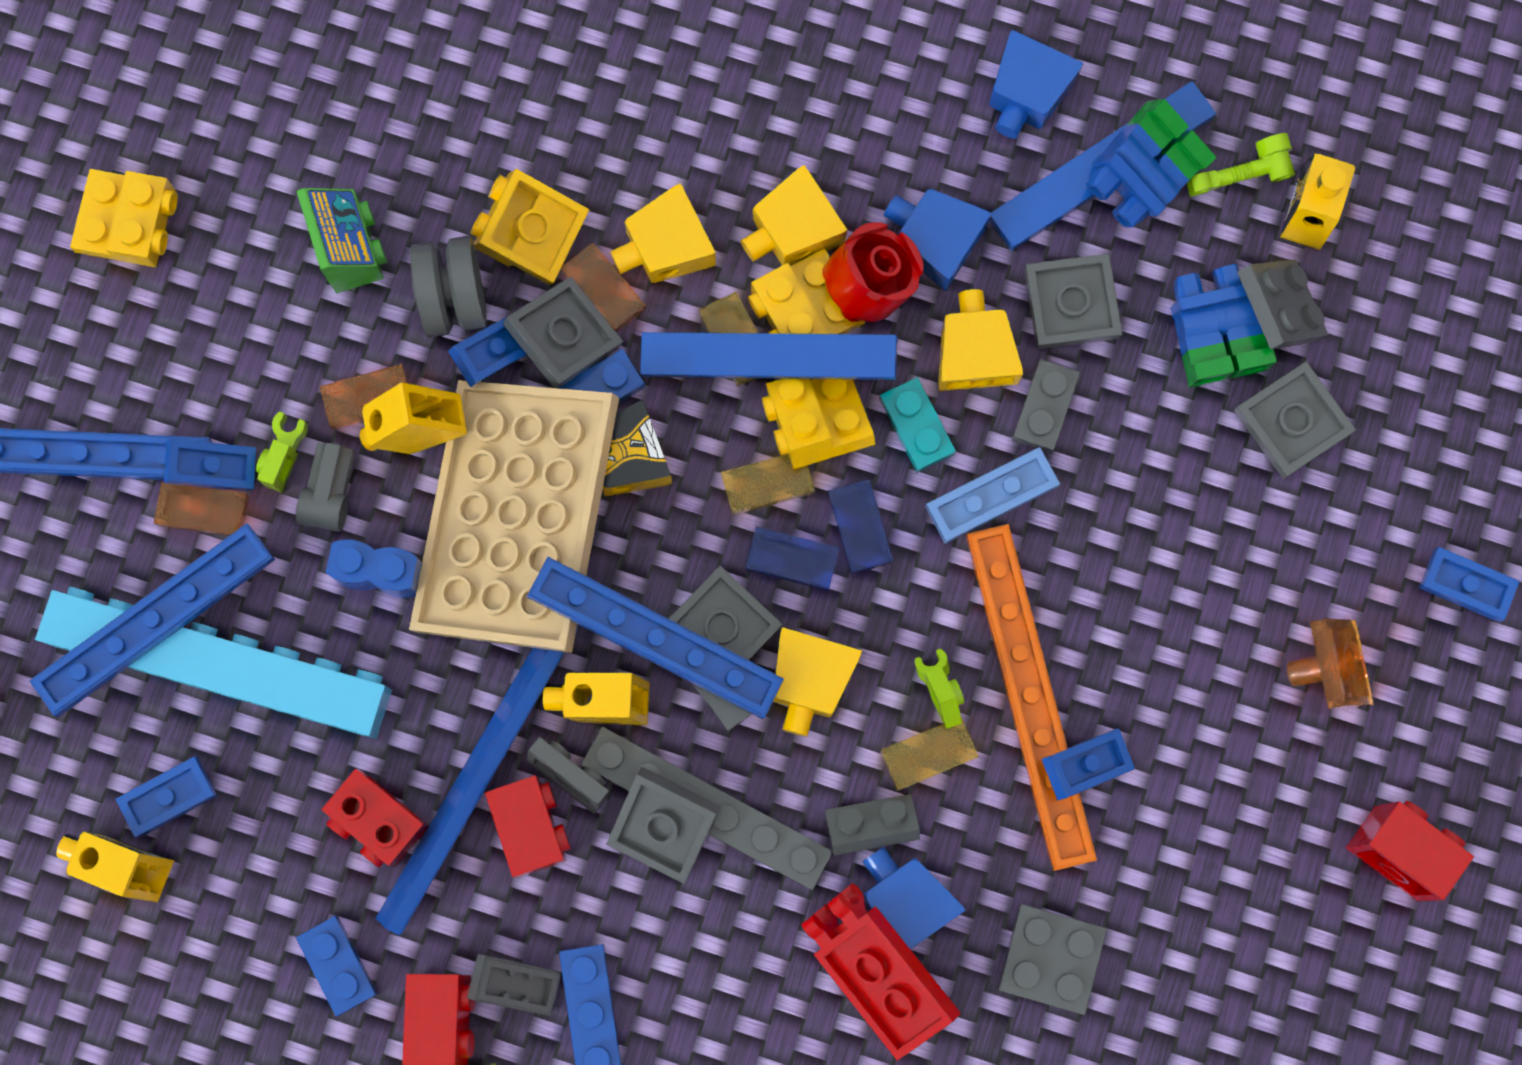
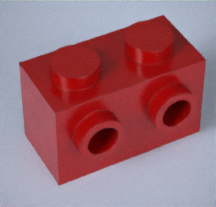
[321,768,429,868]
[485,775,571,878]
[402,974,476,1065]

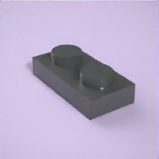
[1012,359,1080,454]
[527,737,609,815]
[825,794,920,855]

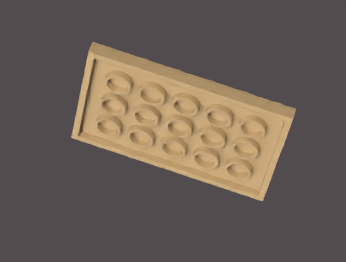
[409,380,619,653]

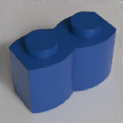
[326,540,422,598]

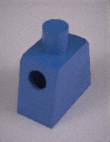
[989,30,1083,139]
[883,189,991,291]
[862,847,966,950]

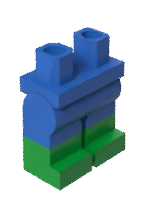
[1086,99,1217,228]
[1170,264,1277,388]

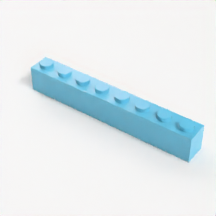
[35,587,392,740]

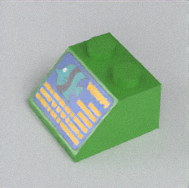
[296,188,387,294]

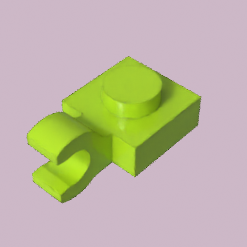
[256,411,308,493]
[915,649,965,729]

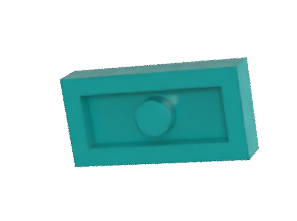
[879,377,956,473]

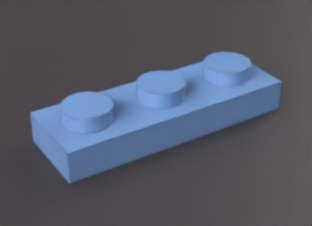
[925,447,1060,544]

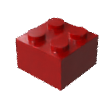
[1345,801,1474,901]

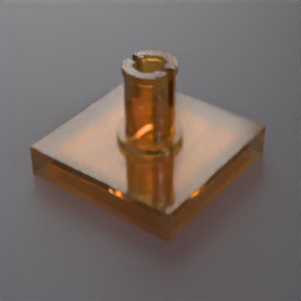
[1287,618,1374,709]

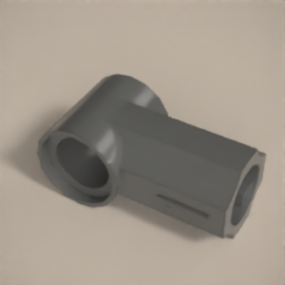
[296,443,355,532]

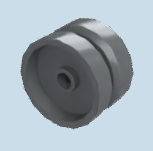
[410,235,488,338]

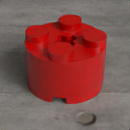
[822,222,924,322]

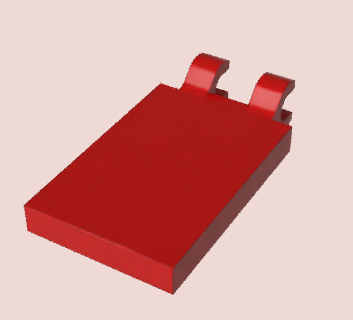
[801,883,961,1061]

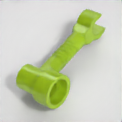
[1186,133,1295,197]

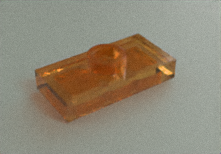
[561,243,646,332]
[319,364,408,429]
[153,482,249,536]

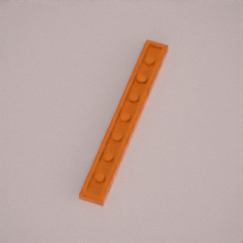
[966,524,1097,871]

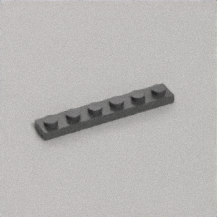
[581,727,833,890]

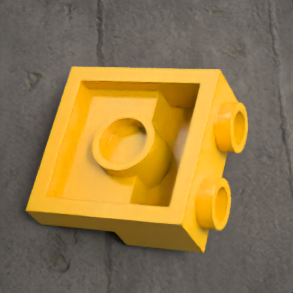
[70,169,178,267]
[470,169,589,285]
[748,248,865,334]
[761,378,875,469]

